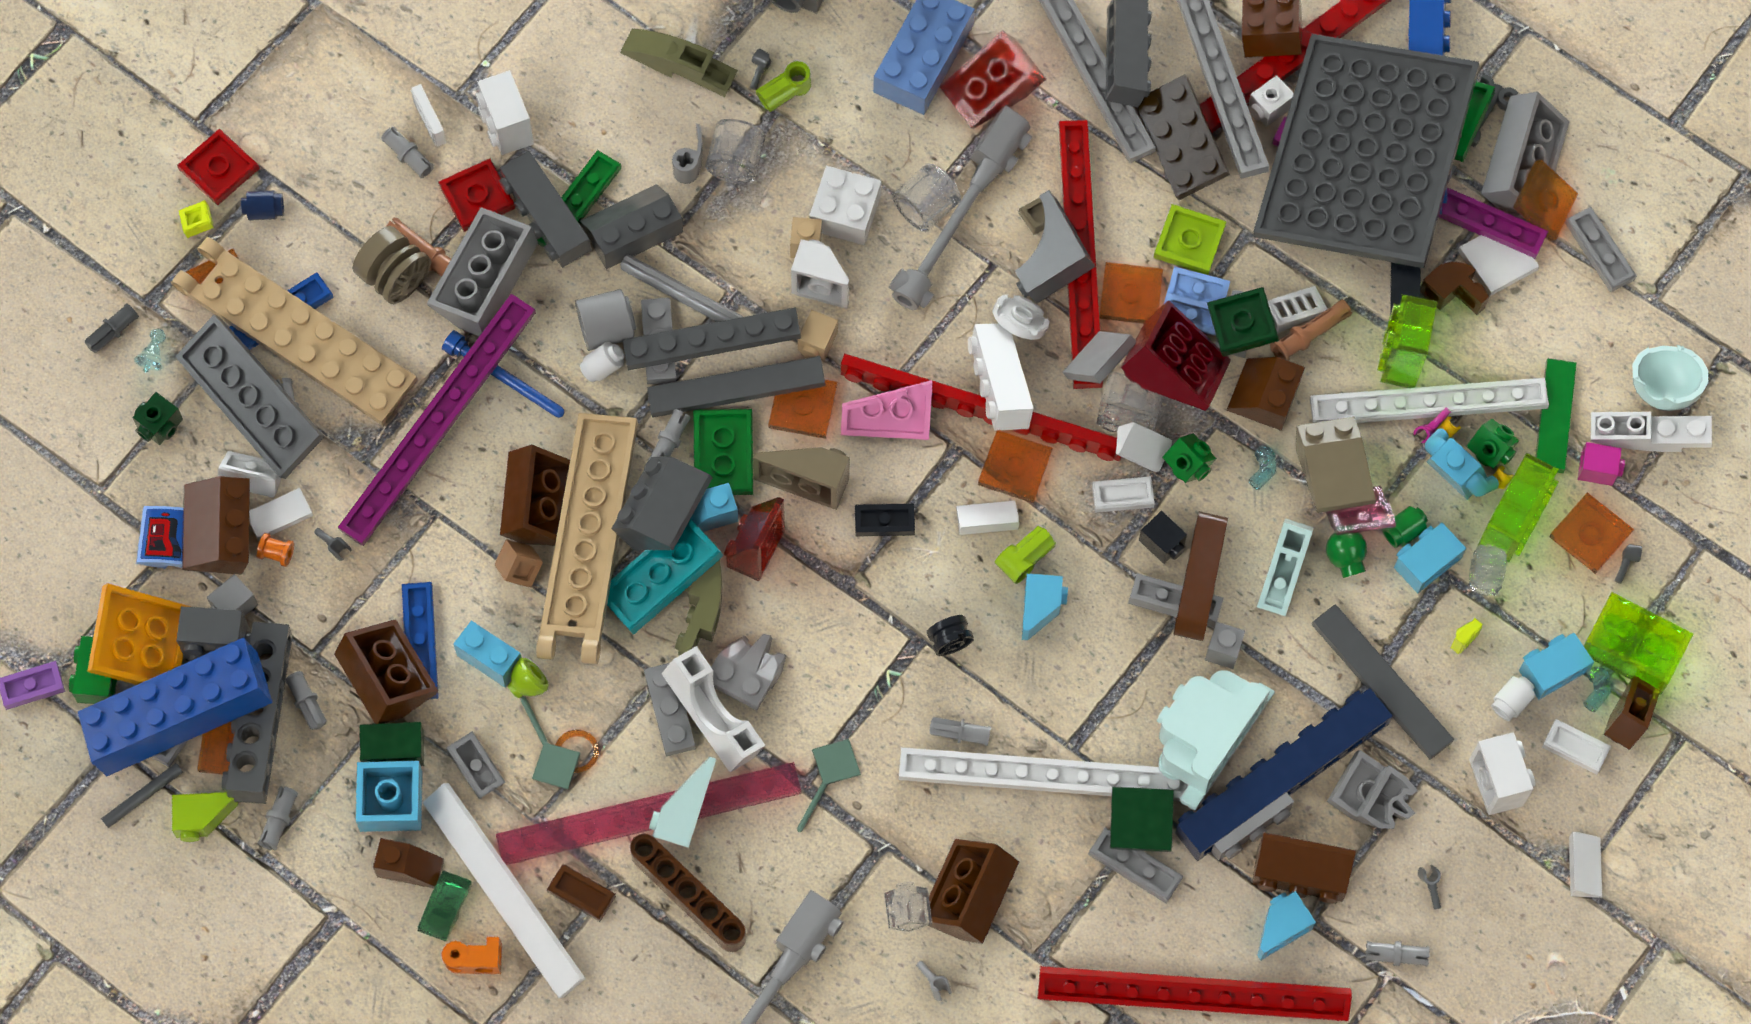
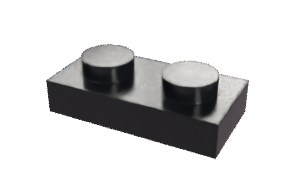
[855,503,915,537]

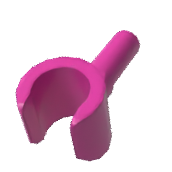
[1414,407,1451,443]

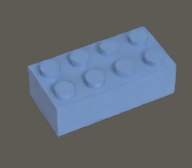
[873,0,975,115]

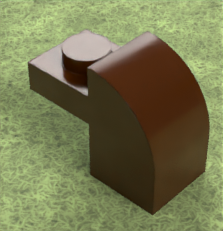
[1420,261,1490,315]

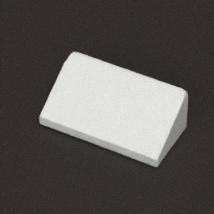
[1116,422,1172,472]
[218,451,281,497]
[956,501,1019,535]
[1569,832,1602,898]

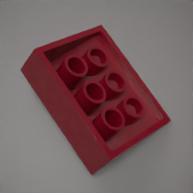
[1121,300,1231,411]

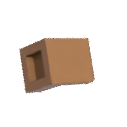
[495,539,543,588]

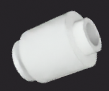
[580,342,624,382]
[1491,676,1536,721]

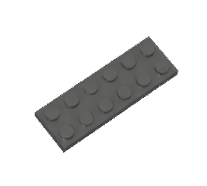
[175,315,325,479]

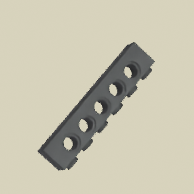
[222,622,293,804]

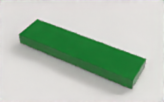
[536,150,621,248]
[1534,358,1577,473]

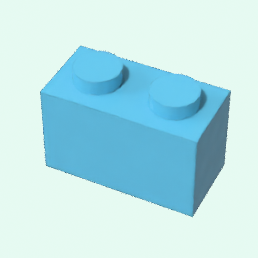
[1394,522,1466,594]
[453,620,522,688]
[1519,633,1594,700]

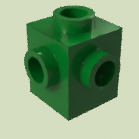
[1466,418,1519,469]
[1162,433,1217,483]

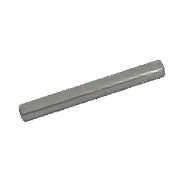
[620,255,743,322]

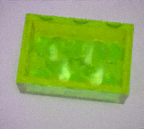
[1377,294,1437,388]
[1477,453,1559,563]
[1583,592,1694,695]

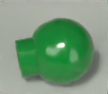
[1326,528,1367,578]

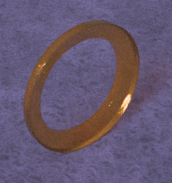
[555,730,599,773]

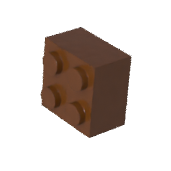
[1242,0,1302,58]

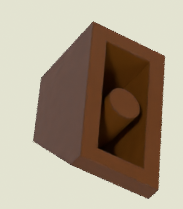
[1603,675,1660,750]
[373,838,444,889]

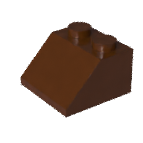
[1227,357,1305,431]

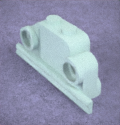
[1157,670,1275,810]

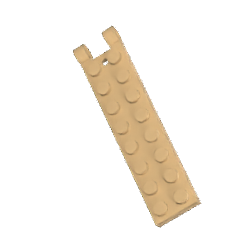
[171,237,417,426]
[536,413,638,664]

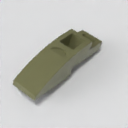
[620,28,738,97]
[675,541,722,656]

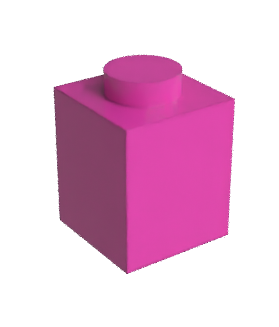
[1577,442,1625,486]

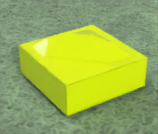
[178,200,214,238]
[1450,618,1483,654]

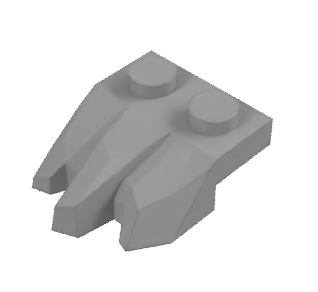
[711,634,786,710]
[1327,750,1418,829]

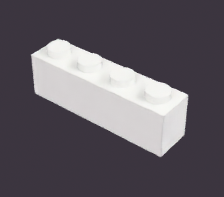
[968,323,1034,431]

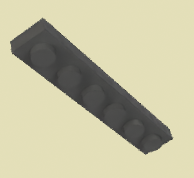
[622,307,801,371]

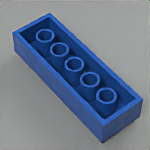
[77,637,273,777]

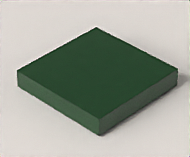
[1207,287,1279,357]
[1110,787,1174,852]

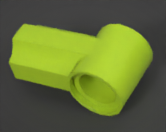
[756,61,811,112]
[995,525,1056,584]

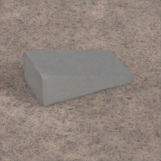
[445,731,505,799]

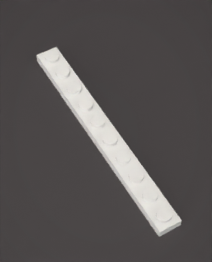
[899,747,1204,803]

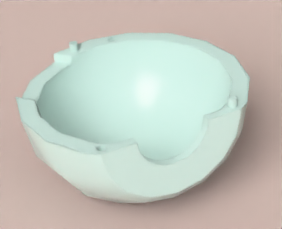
[1632,345,1708,411]

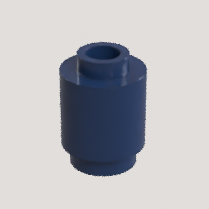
[241,190,284,220]

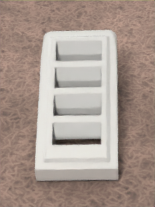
[1268,286,1327,334]

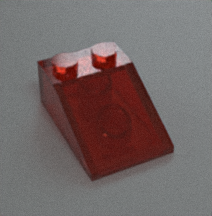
[939,30,1047,129]
[724,497,785,581]

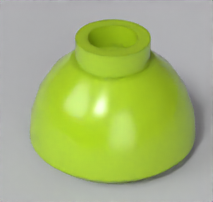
[508,658,549,698]

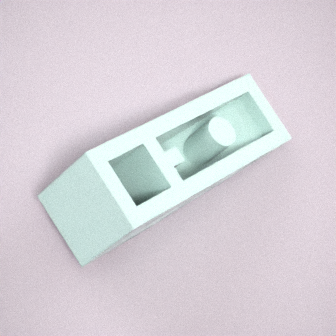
[1257,518,1314,616]
[649,757,716,848]

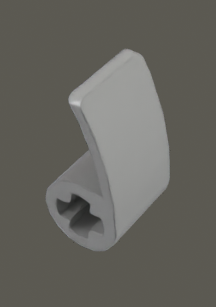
[672,123,703,184]

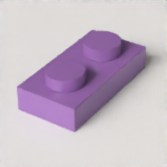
[0,661,65,710]

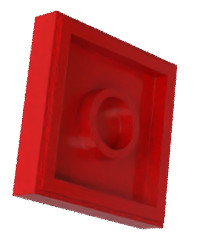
[177,128,260,206]
[438,158,516,232]

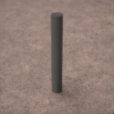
[101,763,183,828]

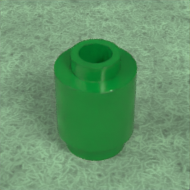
[1382,506,1428,548]

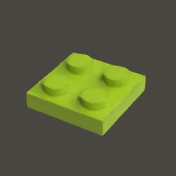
[1153,204,1227,275]

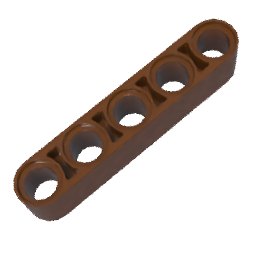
[1173,511,1228,641]
[630,833,746,952]

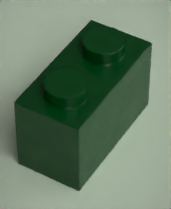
[360,722,424,766]

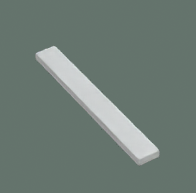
[1310,378,1549,423]
[422,783,586,998]

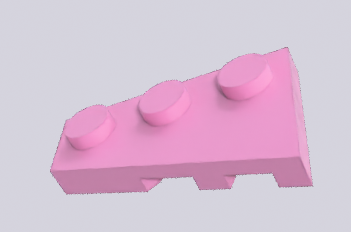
[841,380,932,440]

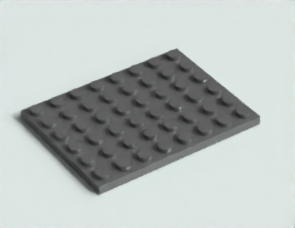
[1253,34,1480,268]

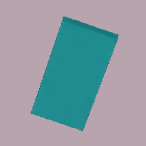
[607,519,724,635]

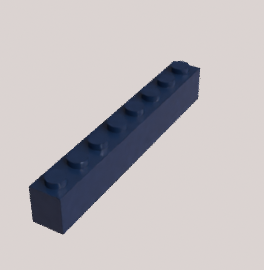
[1175,688,1392,862]

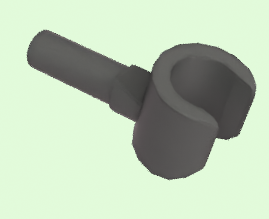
[750,48,771,90]
[314,528,352,561]
[1614,544,1642,584]
[1418,865,1441,909]

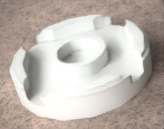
[992,294,1049,340]

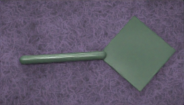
[520,697,581,789]
[797,739,861,832]

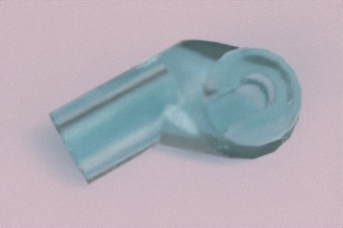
[1248,446,1276,490]
[1583,667,1611,712]

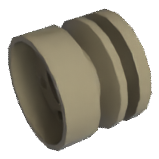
[352,226,431,305]

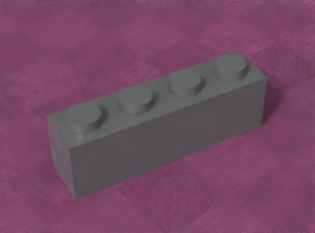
[1106,0,1152,107]
[499,151,592,268]

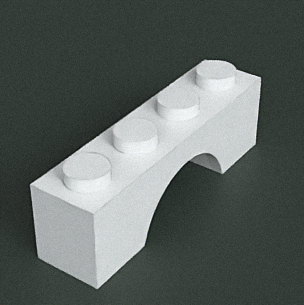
[661,646,765,772]

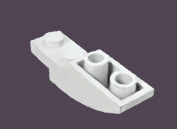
[1591,412,1712,452]

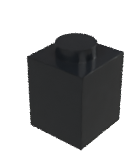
[1139,510,1187,564]

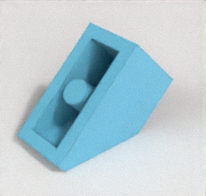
[691,483,738,532]
[1022,573,1068,640]
[1257,891,1316,961]

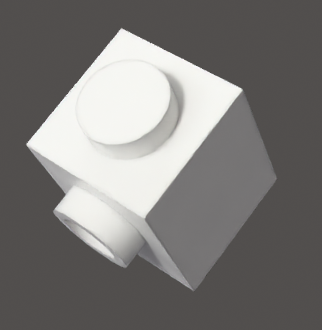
[1248,75,1294,127]

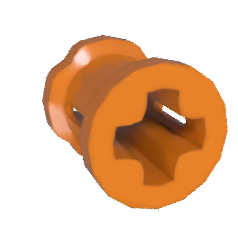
[256,533,295,567]

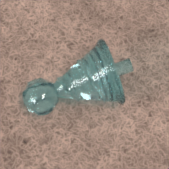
[134,328,166,372]

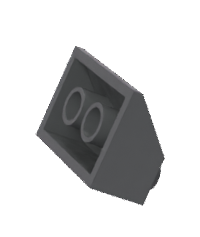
[580,184,683,270]
[611,457,712,550]

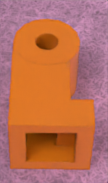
[441,937,502,974]

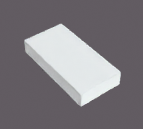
[411,84,446,147]
[1092,476,1155,513]
[249,488,313,541]
[1542,719,1611,775]

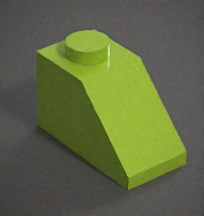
[172,792,238,842]

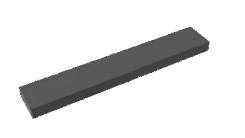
[647,356,826,418]
[1312,604,1454,760]

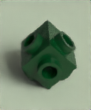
[132,392,183,445]

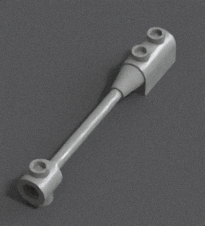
[889,106,1032,310]
[740,890,843,1024]

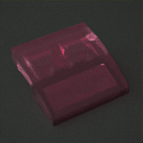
[1326,485,1396,535]

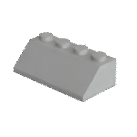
[1481,92,1570,220]
[427,207,538,336]

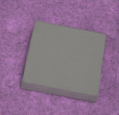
[1063,331,1136,383]

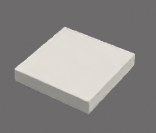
[1458,235,1539,296]

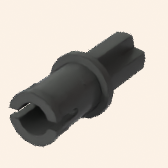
[85,303,139,353]

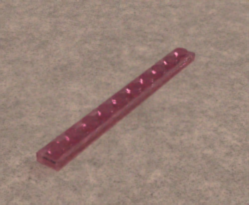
[496,762,801,865]

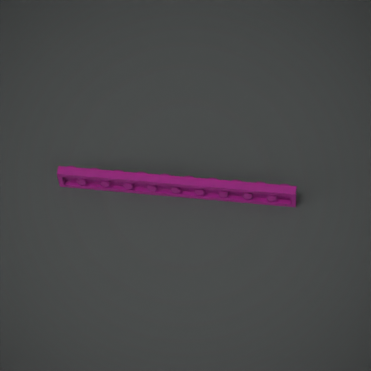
[1272,116,1548,259]
[338,294,536,546]

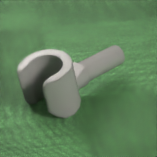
[916,961,951,1001]

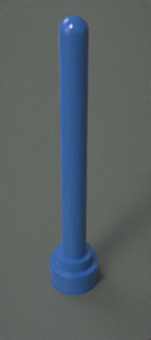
[442,330,565,418]

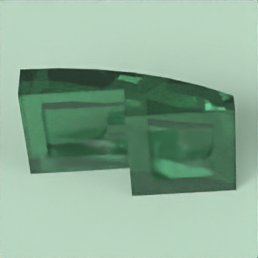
[417,871,472,941]

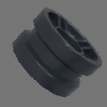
[927,615,974,656]

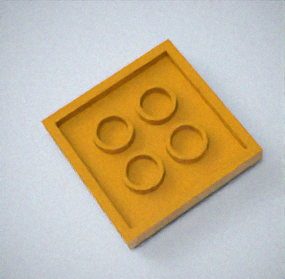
[87,583,191,685]

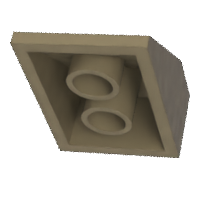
[1296,416,1376,513]
[753,447,850,510]

